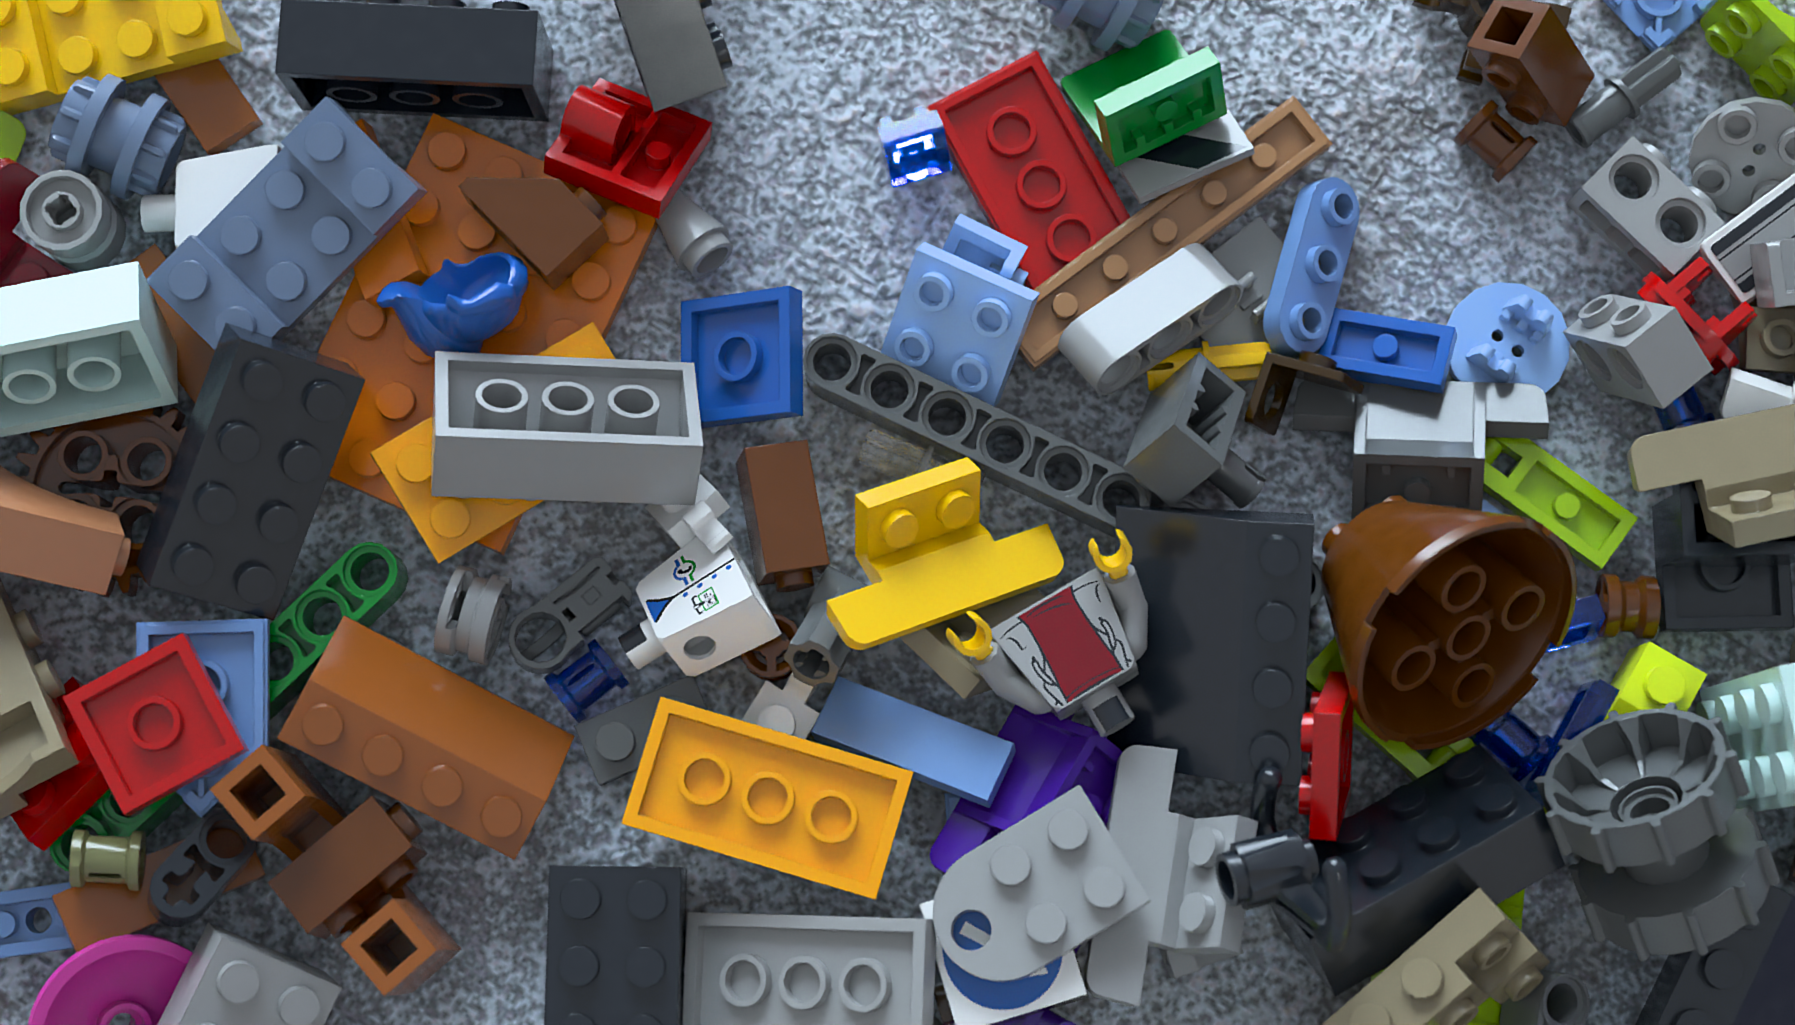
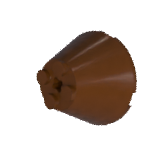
[1321,495,1577,750]

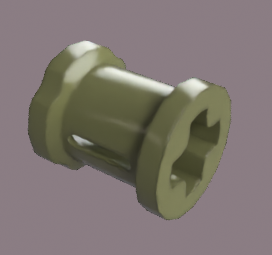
[69,829,147,891]

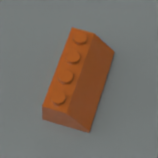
[277,615,575,860]

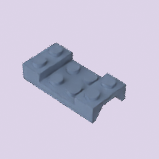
[146,96,428,350]

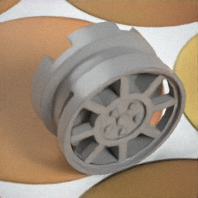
[434,565,512,665]

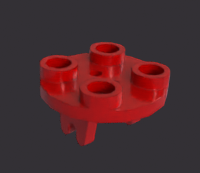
[1637,257,1758,376]

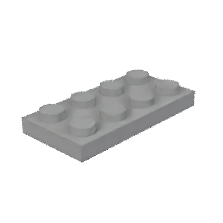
[682,912,936,1025]

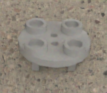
[1689,96,1795,215]

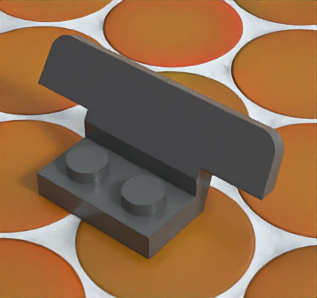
[1293,380,1549,519]

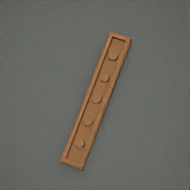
[1018,95,1332,372]

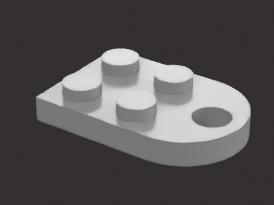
[933,785,1151,982]

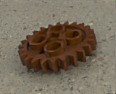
[16,406,187,598]

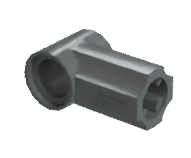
[783,566,869,687]

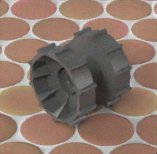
[1534,702,1781,961]

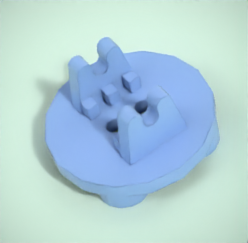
[1446,282,1570,393]

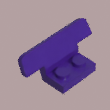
[930,705,1123,875]

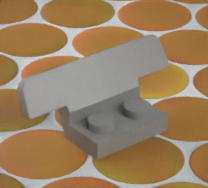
[1084,745,1258,1007]

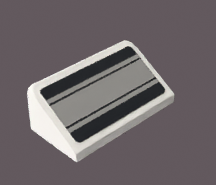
[1699,173,1795,304]

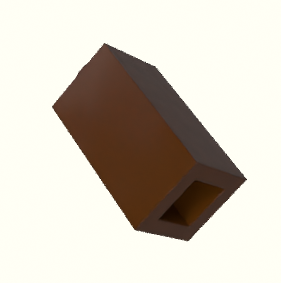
[1467,0,1595,127]
[735,439,830,592]
[268,796,427,940]

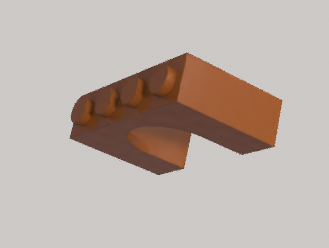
[210,744,462,996]

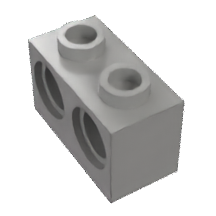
[1566,136,1725,282]
[1563,294,1713,409]

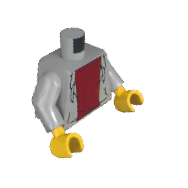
[946,529,1148,737]

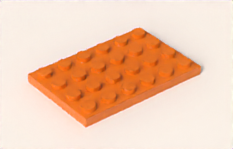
[317,113,658,556]

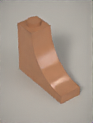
[0,466,131,595]

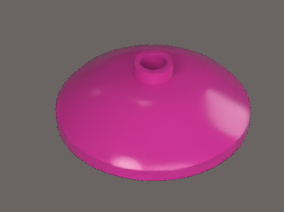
[28,934,193,1025]

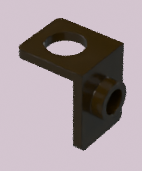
[1244,350,1364,436]

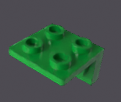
[1060,29,1227,167]

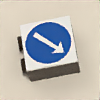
[919,900,1089,1025]

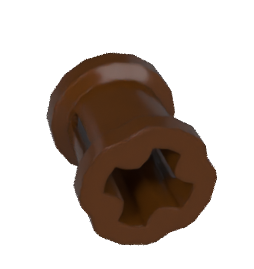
[1453,99,1538,183]

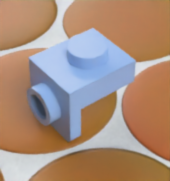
[942,214,1029,285]

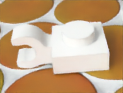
[645,473,733,554]
[742,672,820,740]

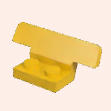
[826,457,1064,650]

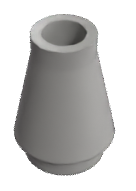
[655,189,733,278]

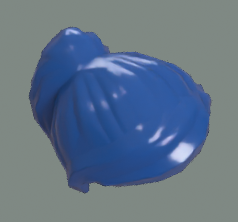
[376,252,529,358]

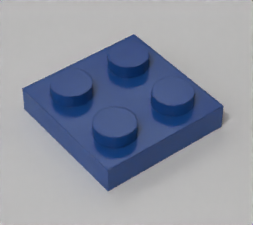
[681,286,803,428]

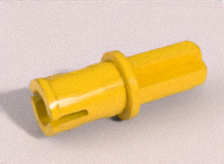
[1147,341,1271,391]

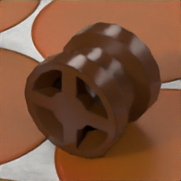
[1593,574,1661,640]
[741,613,798,682]

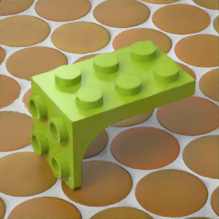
[1700,0,1795,106]

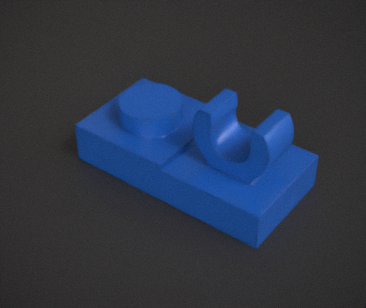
[1318,308,1457,394]

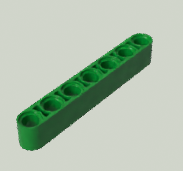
[49,542,408,872]

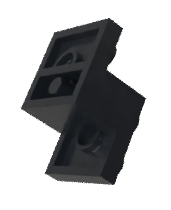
[1652,426,1795,633]

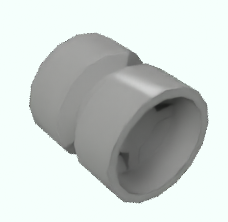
[20,170,126,271]

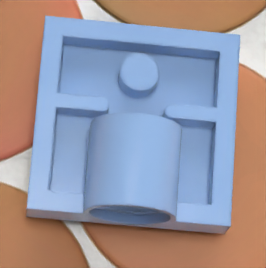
[880,242,1040,406]

